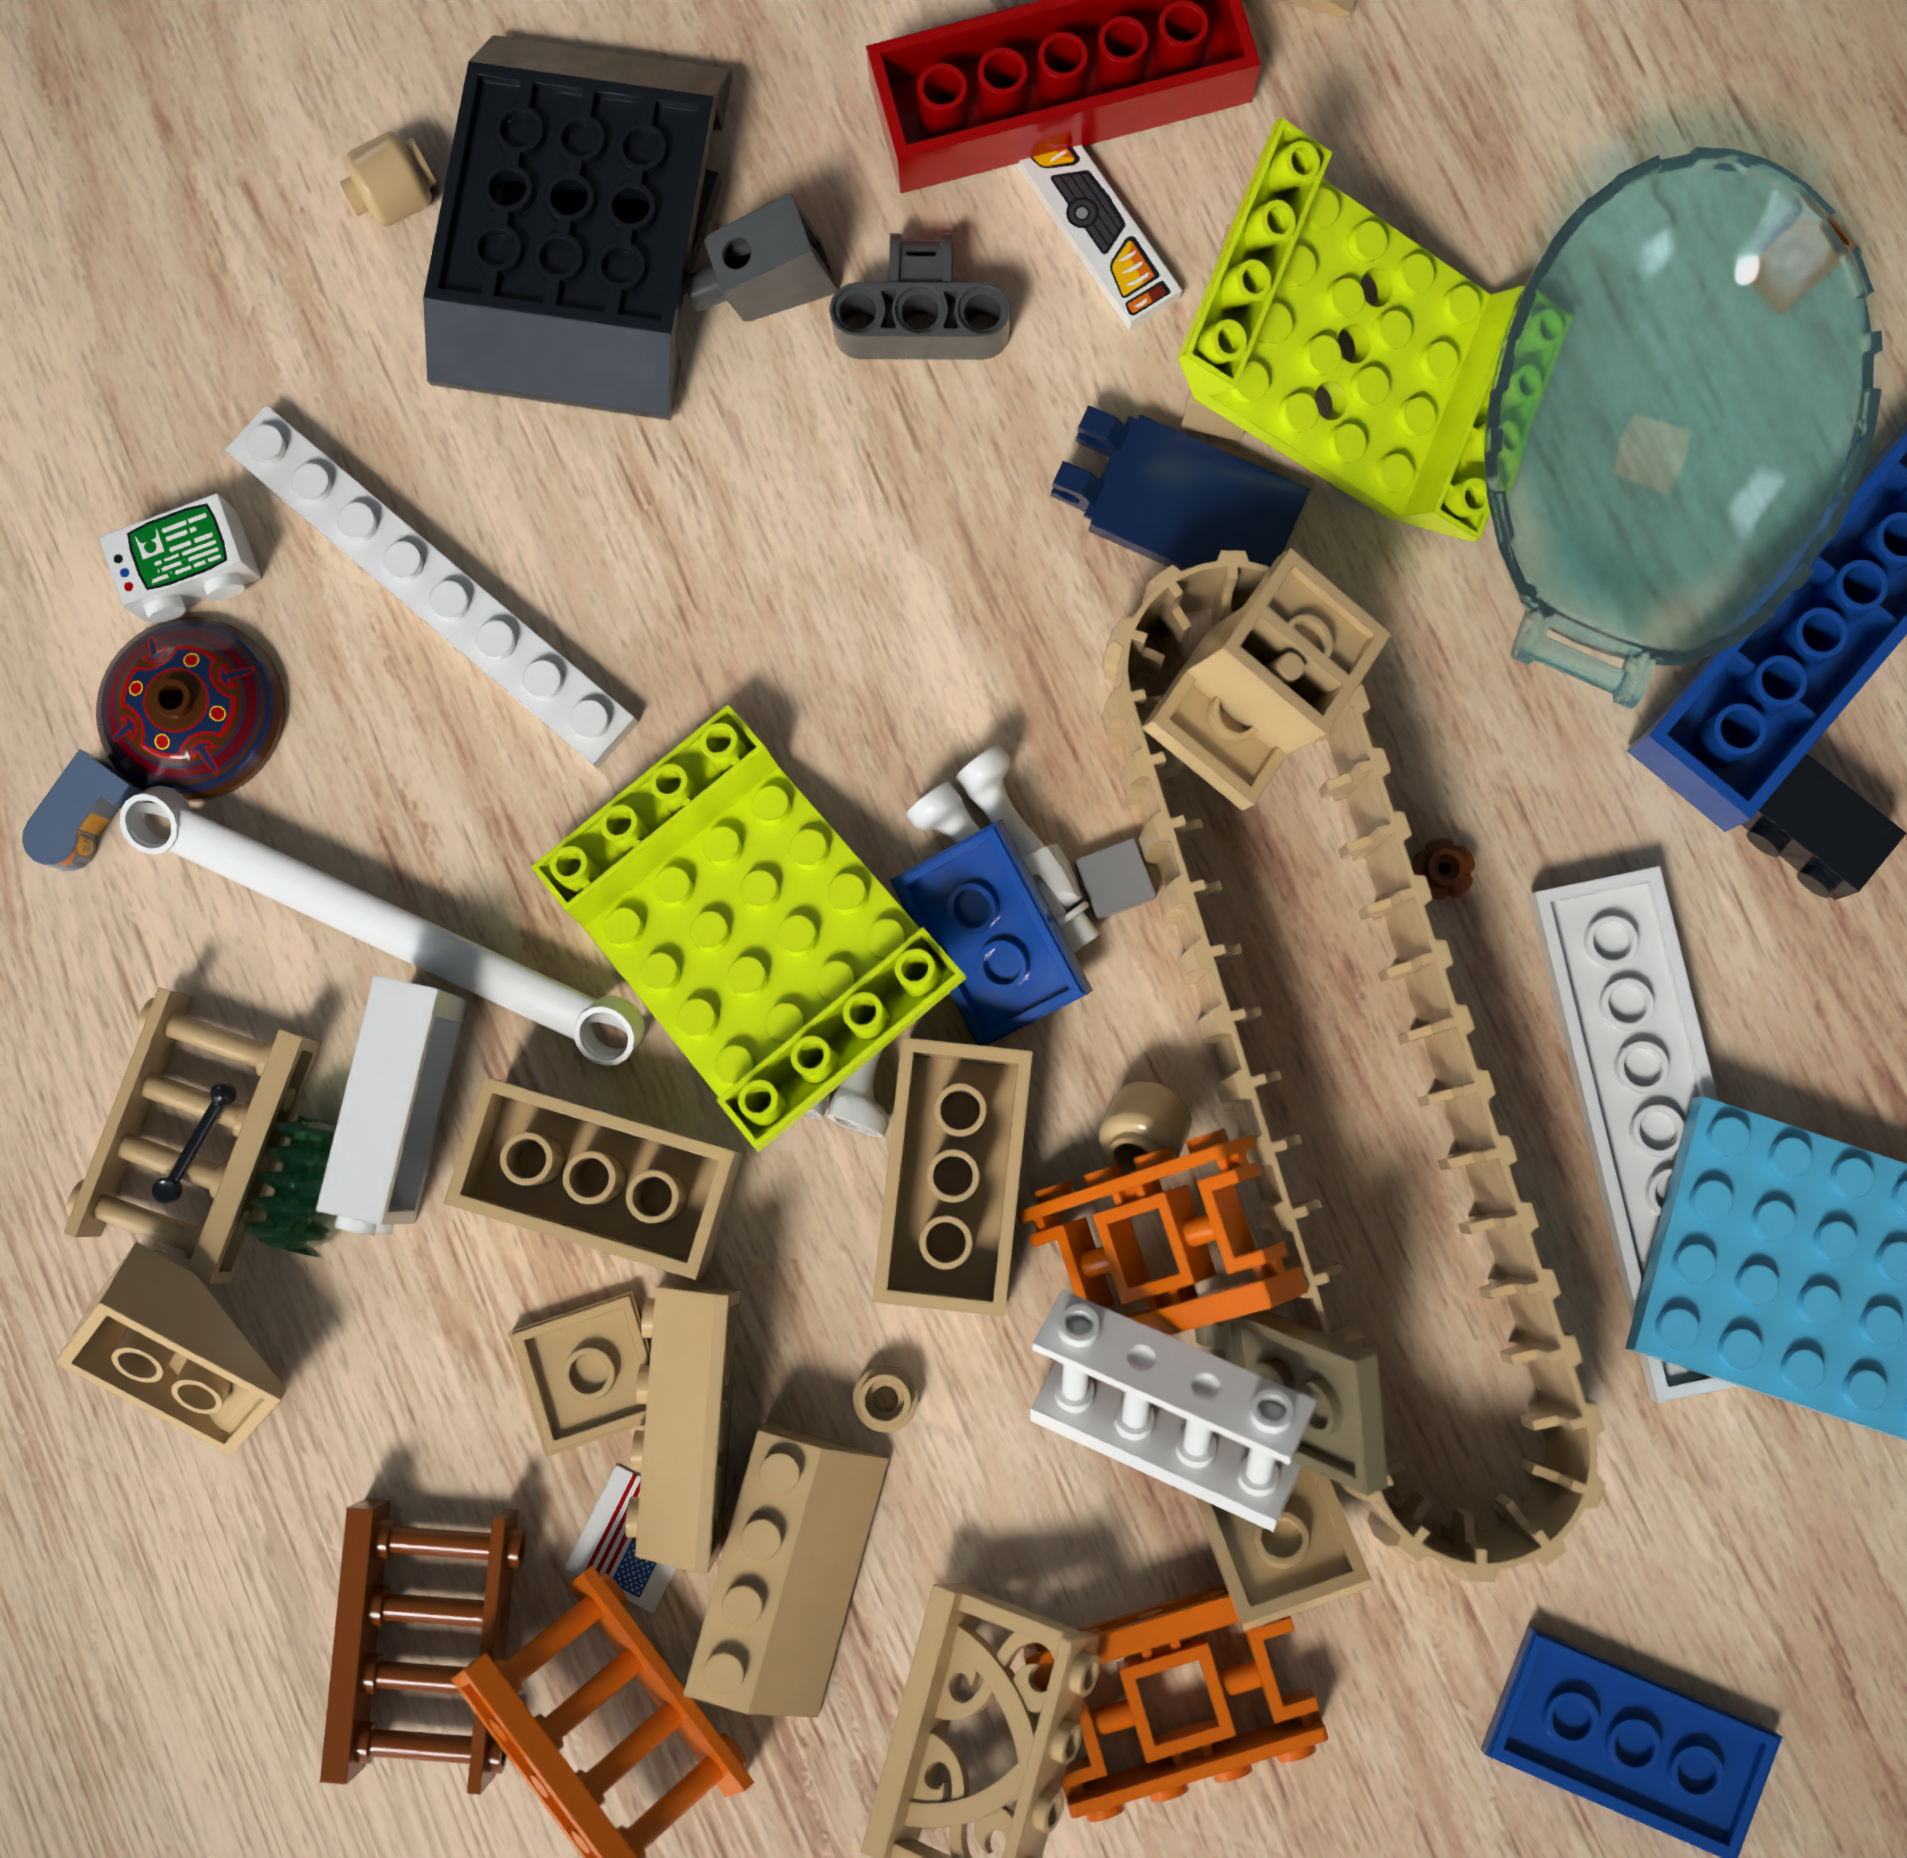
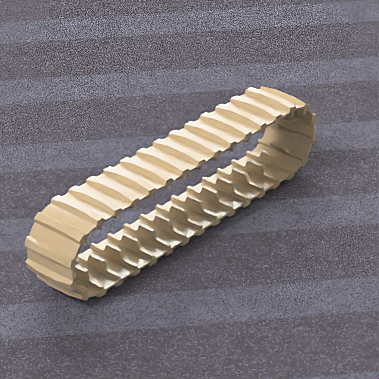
[1101,550,1606,1582]

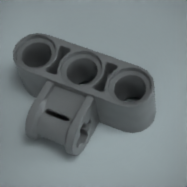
[829,233,1011,360]

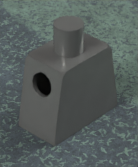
[685,193,838,321]

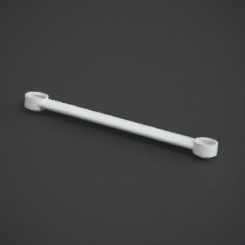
[119,786,645,1066]

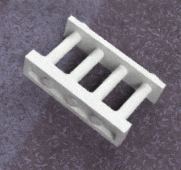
[1030,1289,1317,1532]

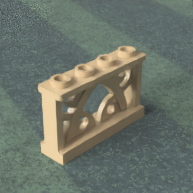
[860,1583,1100,1858]

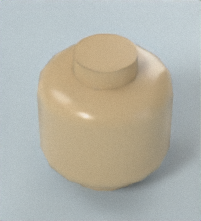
[340,131,438,226]
[1098,1082,1192,1175]

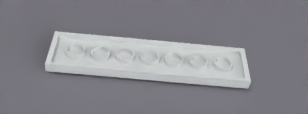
[1529,866,1737,1403]

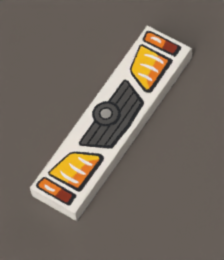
[1015,145,1182,331]

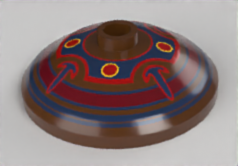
[96,617,285,802]

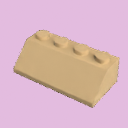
[626,1284,740,1573]
[683,1422,889,1718]

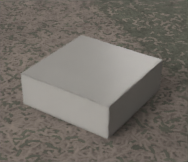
[1074,838,1157,921]

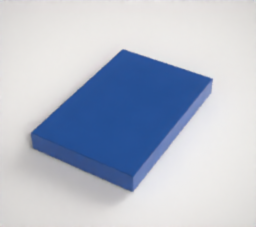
[889,819,1093,1046]

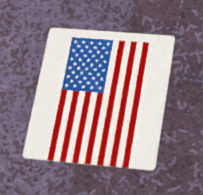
[565,1465,676,1613]

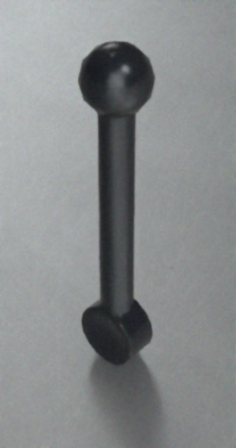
[152,1081,237,1203]

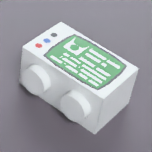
[98,493,262,623]

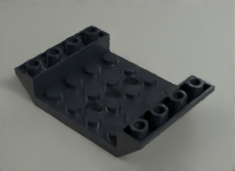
[423,35,732,421]

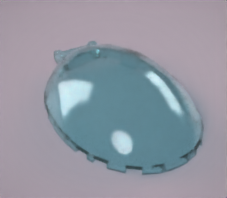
[1484,147,1883,709]

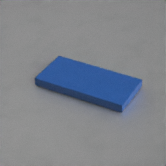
[1480,1625,1783,1858]

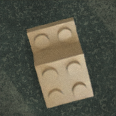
[1141,548,1392,811]

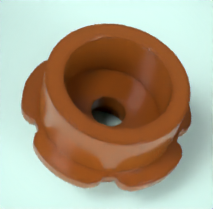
[1412,838,1475,900]

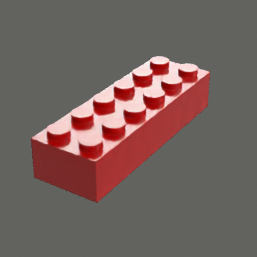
[866,0,1261,194]

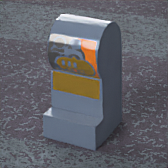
[22,749,144,871]

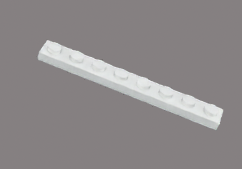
[225,405,638,769]

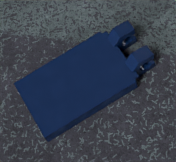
[1050,405,1311,571]

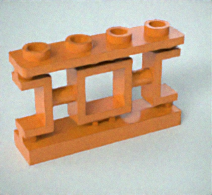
[1016,1128,1309,1364]
[1023,1584,1329,1822]

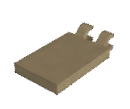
[1195,1310,1388,1496]

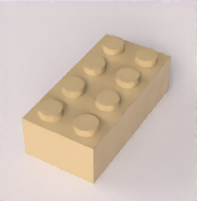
[872,1037,1033,1317]
[443,1077,743,1280]

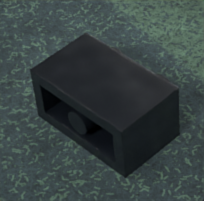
[1741,753,1907,900]

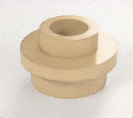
[853,1366,918,1432]

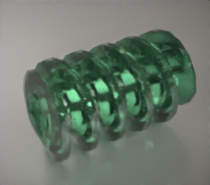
[242,1114,337,1257]

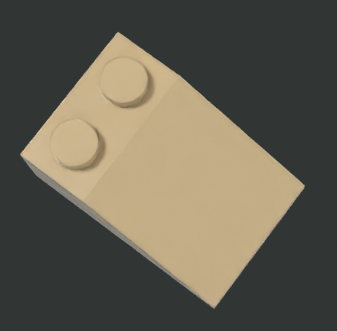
[55,1242,286,1455]

